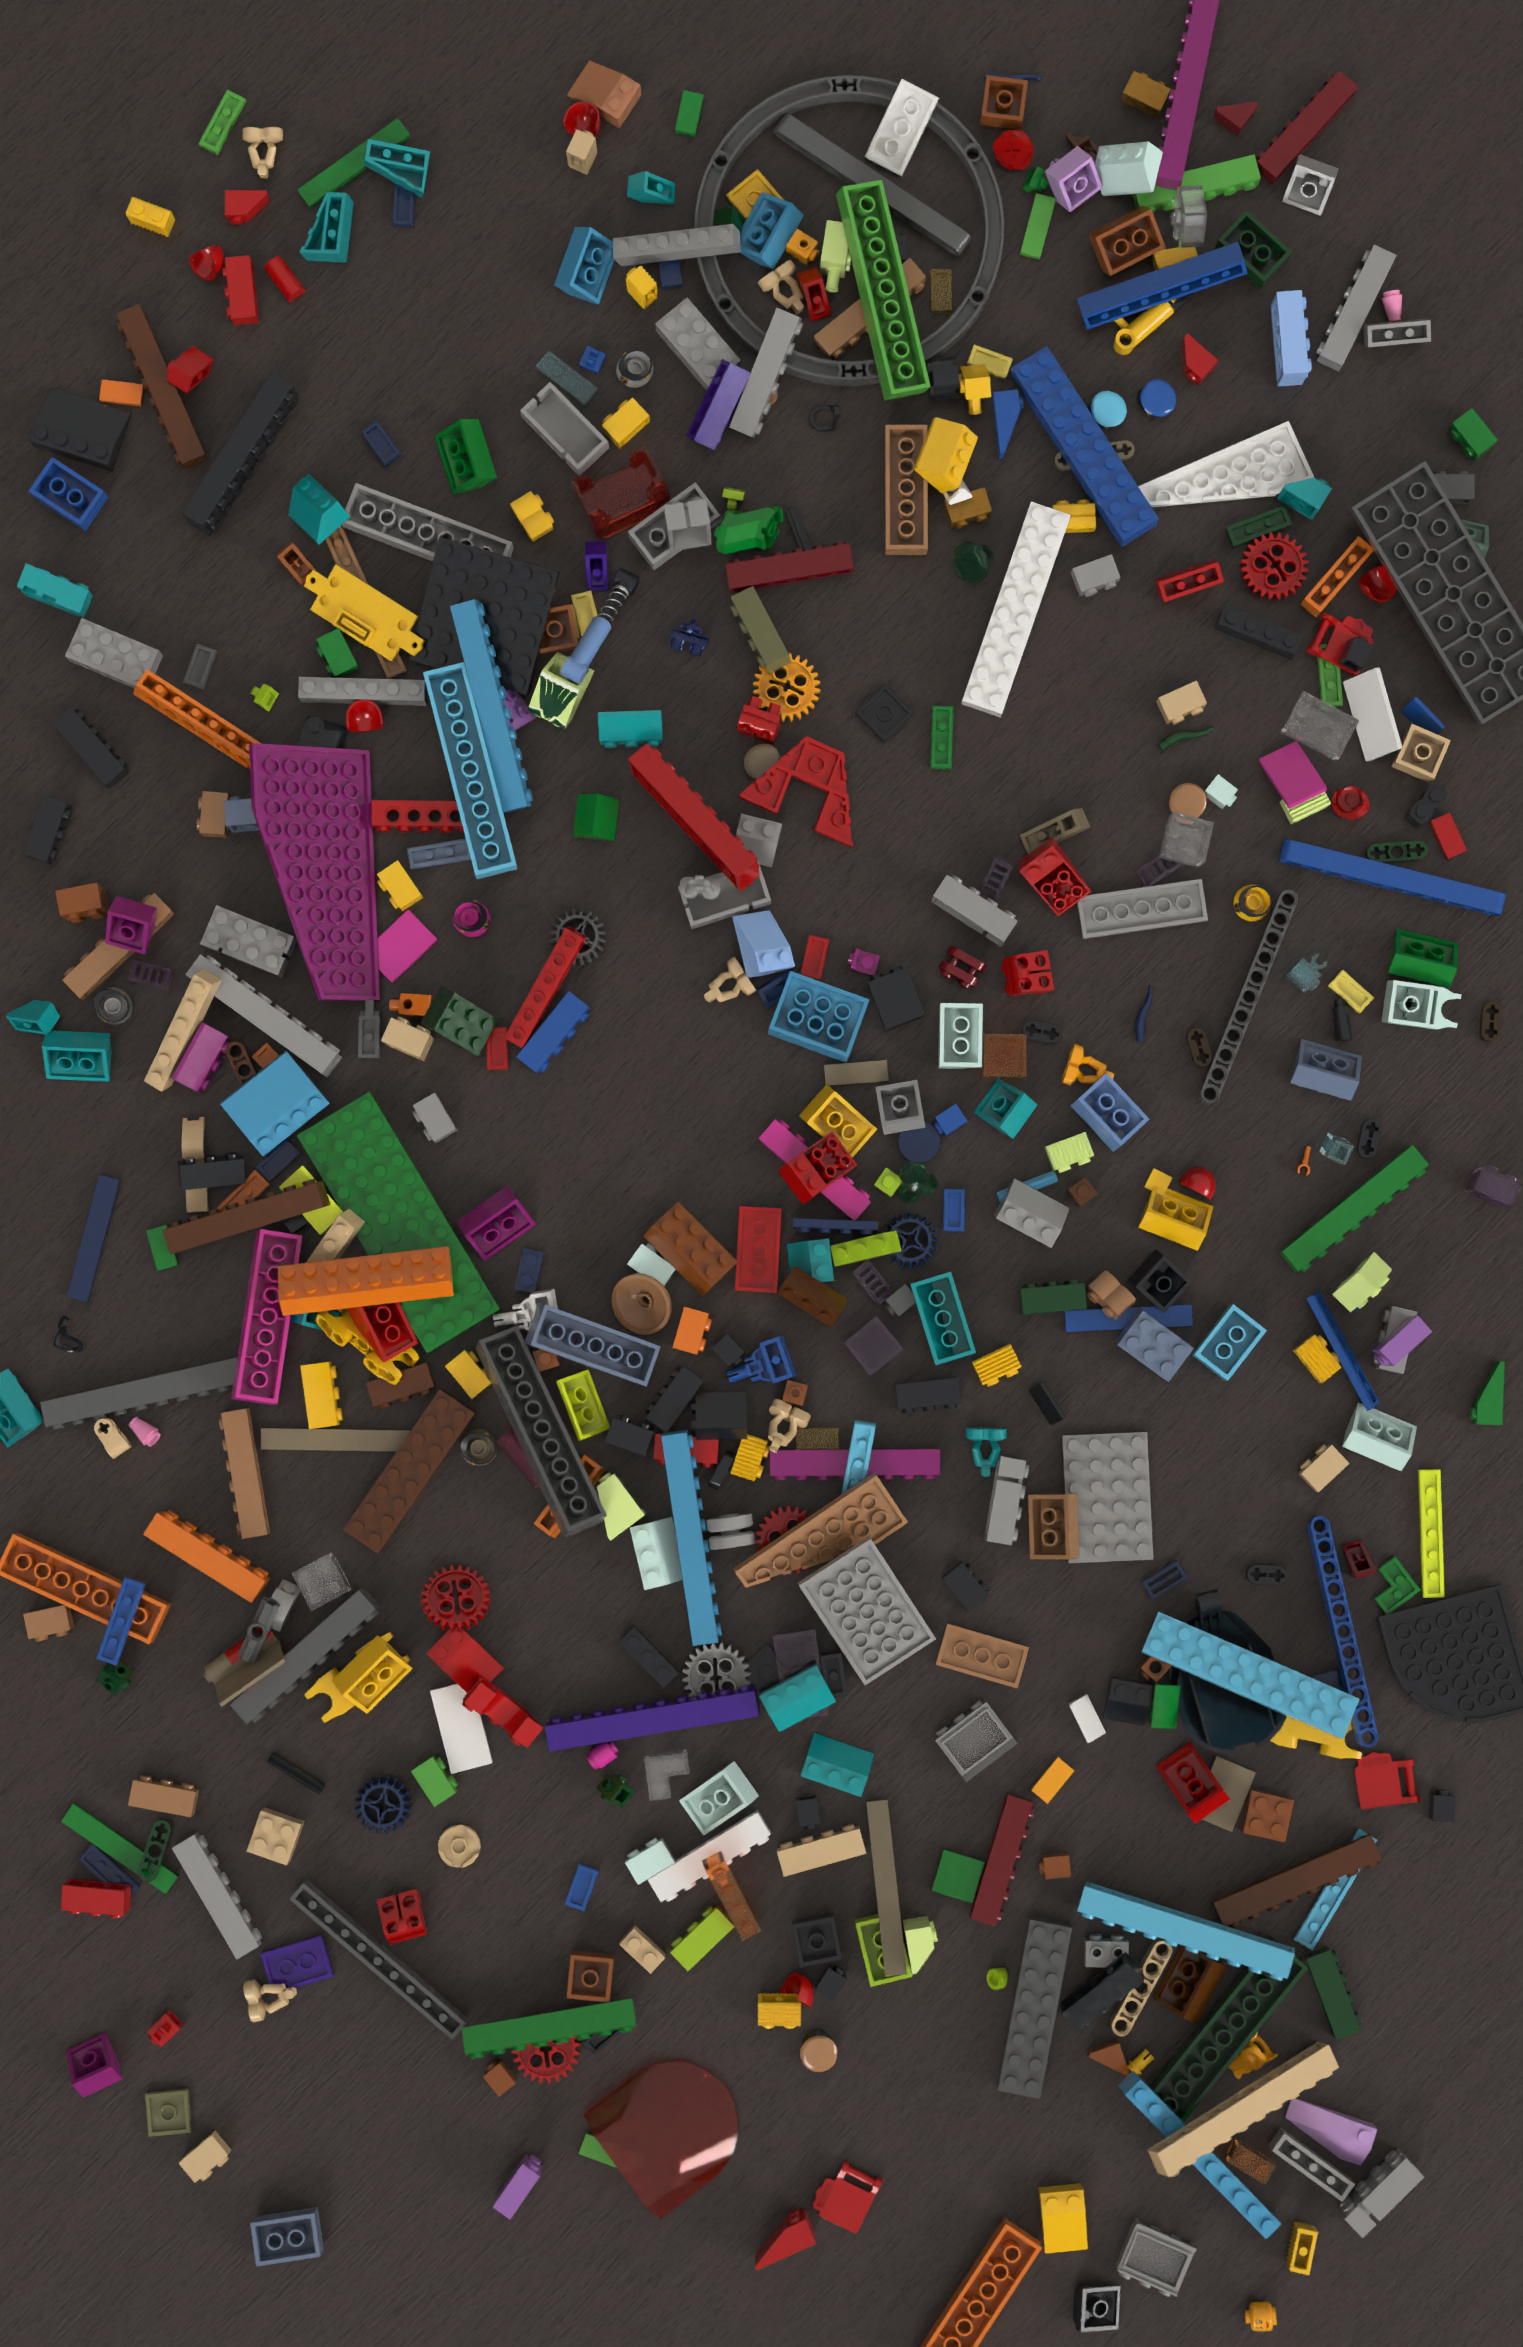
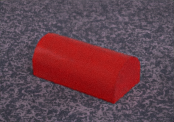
[264,256,306,303]

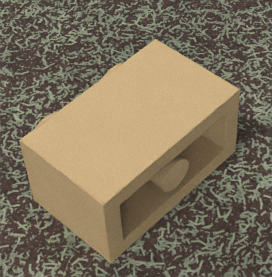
[566,129,598,175]
[1156,681,1207,725]
[1298,1444,1349,1492]
[619,1925,666,1974]
[179,2130,231,2183]

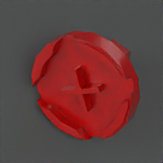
[993,130,1034,171]

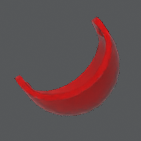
[563,101,600,137]
[189,244,224,280]
[1359,565,1397,602]
[346,699,383,732]
[1178,1166,1216,1201]
[780,1973,814,2008]

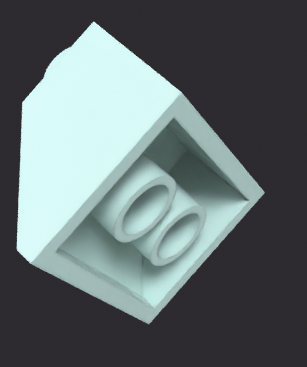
[1095,141,1163,196]
[938,1003,983,1069]
[1342,1402,1417,1471]
[630,1517,683,1590]

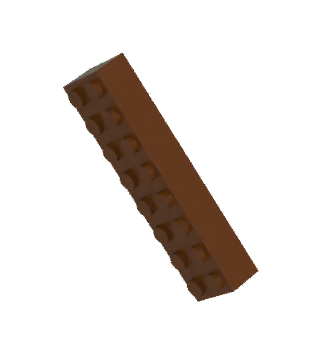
[343,1388,477,1554]

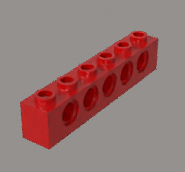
[371,800,464,833]
[504,926,588,1048]

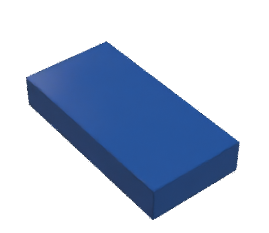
[943,1189,965,1232]
[564,1863,599,1911]

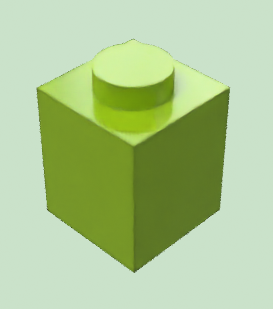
[874,1168,903,1198]

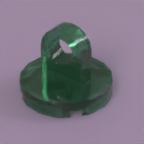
[953,541,993,584]
[898,1161,938,1203]

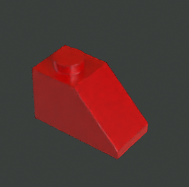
[225,190,270,225]
[797,268,831,321]
[1182,333,1218,385]

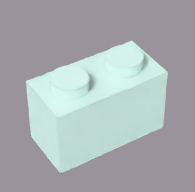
[627,1243,676,1286]
[625,1837,675,1885]

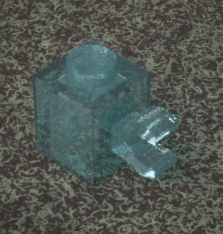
[1286,953,1328,993]

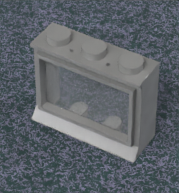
[934,1700,1017,1782]
[1115,2217,1197,2297]

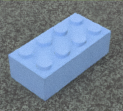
[1270,290,1312,387]

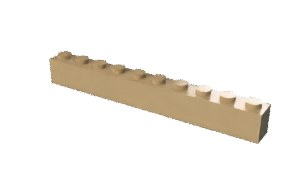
[1148,2042,1339,2177]

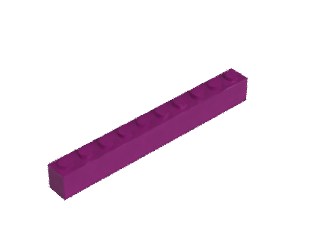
[1155,0,1219,191]

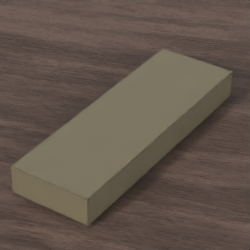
[824,1060,889,1086]

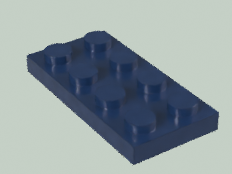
[793,1218,878,1236]

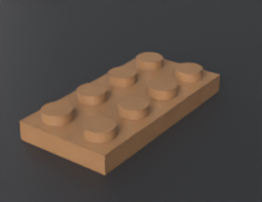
[935,1623,1029,1689]

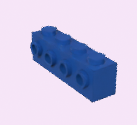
[517,991,590,1074]

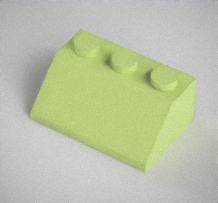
[902,1916,937,1974]

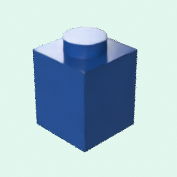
[933,1104,967,1136]

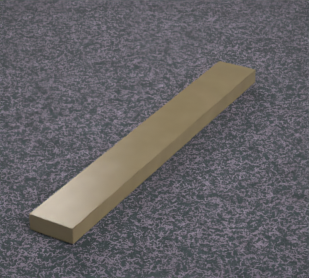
[261,1428,411,1452]
[866,1800,907,1976]

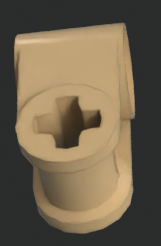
[94,1418,131,1459]

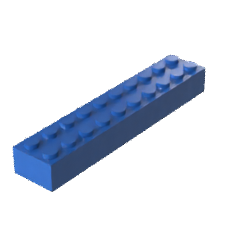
[1010,346,1159,548]

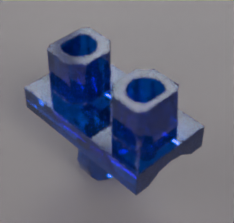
[669,619,709,656]

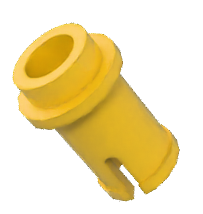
[1127,2049,1155,2075]

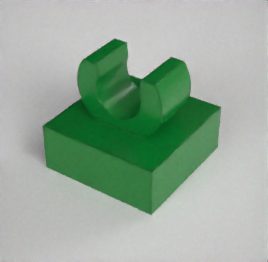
[1021,166,1049,193]

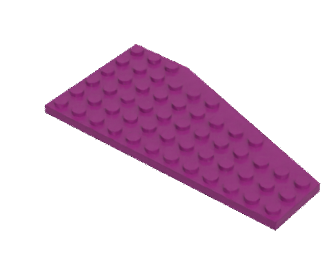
[249,743,380,1001]

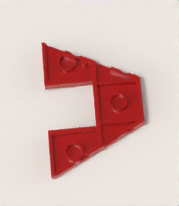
[737,736,853,847]

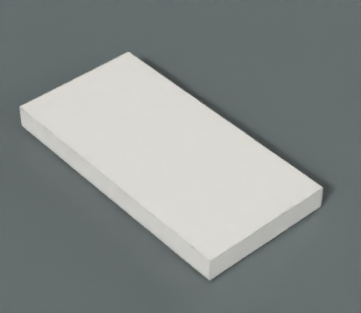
[865,79,939,176]
[1343,668,1403,762]
[430,1684,493,1774]

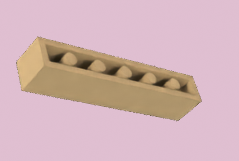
[144,969,222,1092]

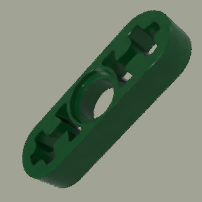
[1365,840,1428,863]
[138,1820,171,1882]

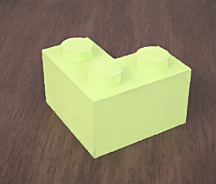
[1332,1252,1392,1312]

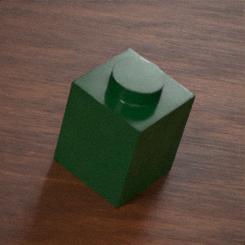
[713,206,744,239]

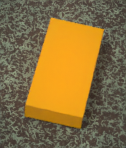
[1031,1756,1074,1804]

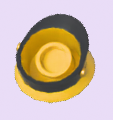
[1233,884,1272,921]

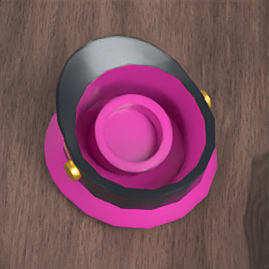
[452,900,491,937]

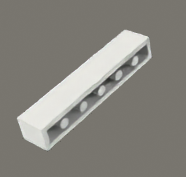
[648,1810,771,1902]

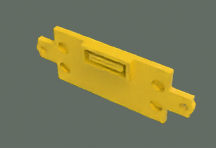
[304,564,425,662]

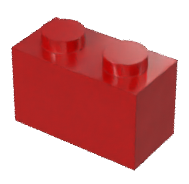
[166,346,214,393]

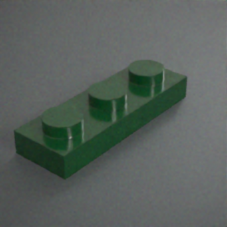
[1225,505,1292,548]

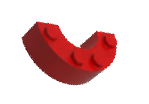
[462,1678,543,1748]

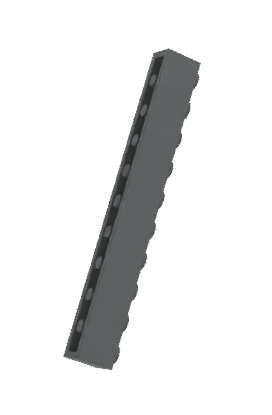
[40,1358,237,1430]
[289,1879,469,2040]

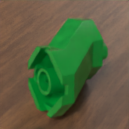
[714,505,783,554]

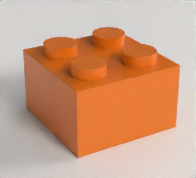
[673,1307,712,1355]

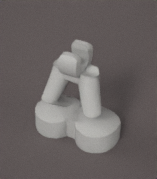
[679,875,721,900]

